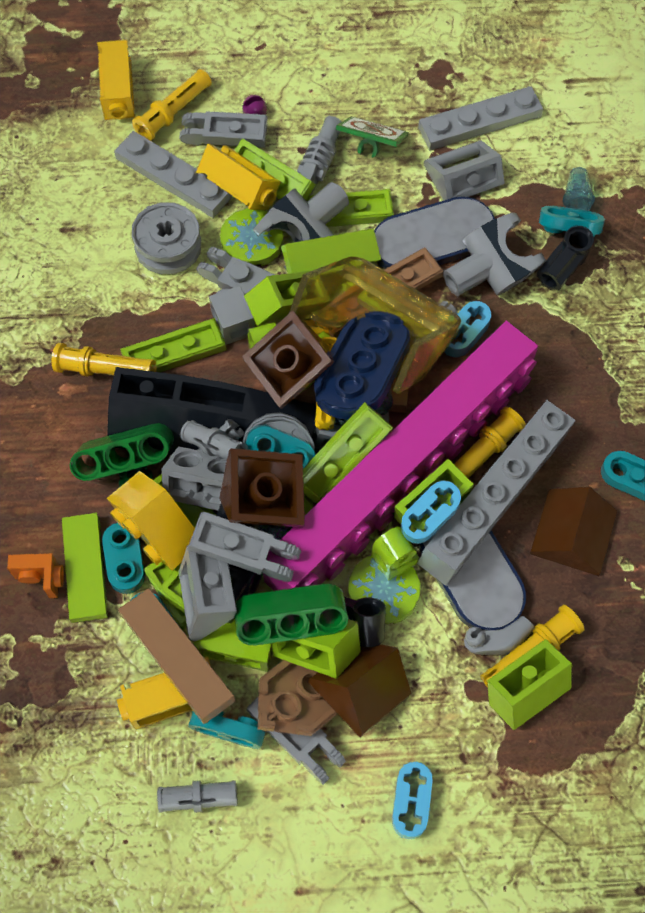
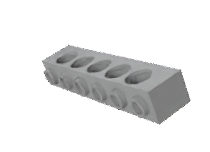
[417,400,576,586]

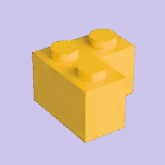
[106,471,195,570]

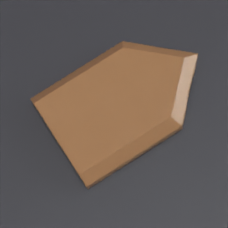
[258,660,337,736]

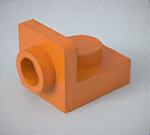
[7,553,64,598]

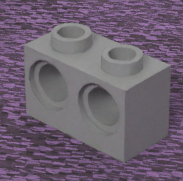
[161,447,227,510]

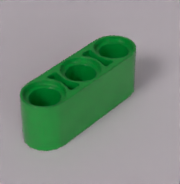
[69,423,174,481]
[235,584,348,645]

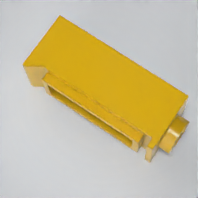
[97,40,135,120]
[196,144,281,210]
[117,656,211,730]

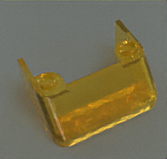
[289,256,461,394]

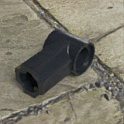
[536,225,594,291]
[344,596,386,648]

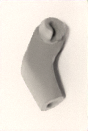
[464,616,535,655]

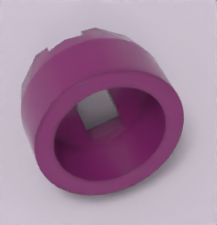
[242,95,267,115]

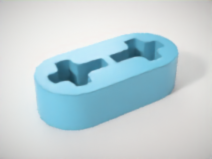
[444,301,491,357]
[401,481,461,544]
[392,762,433,839]

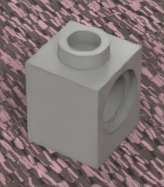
[209,286,255,345]

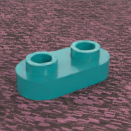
[539,206,605,236]
[246,425,315,468]
[601,451,645,501]
[102,523,145,594]
[188,711,265,749]

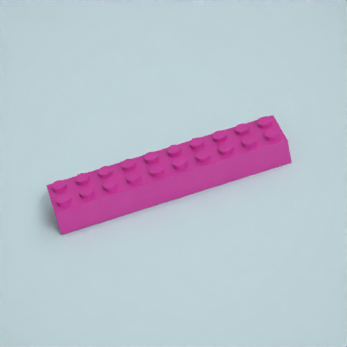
[263,321,538,591]

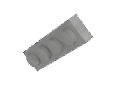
[418,86,543,151]
[114,131,232,218]

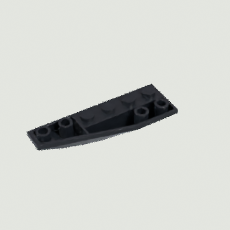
[107,367,316,455]

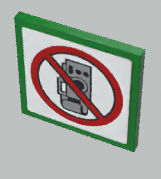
[336,116,409,158]

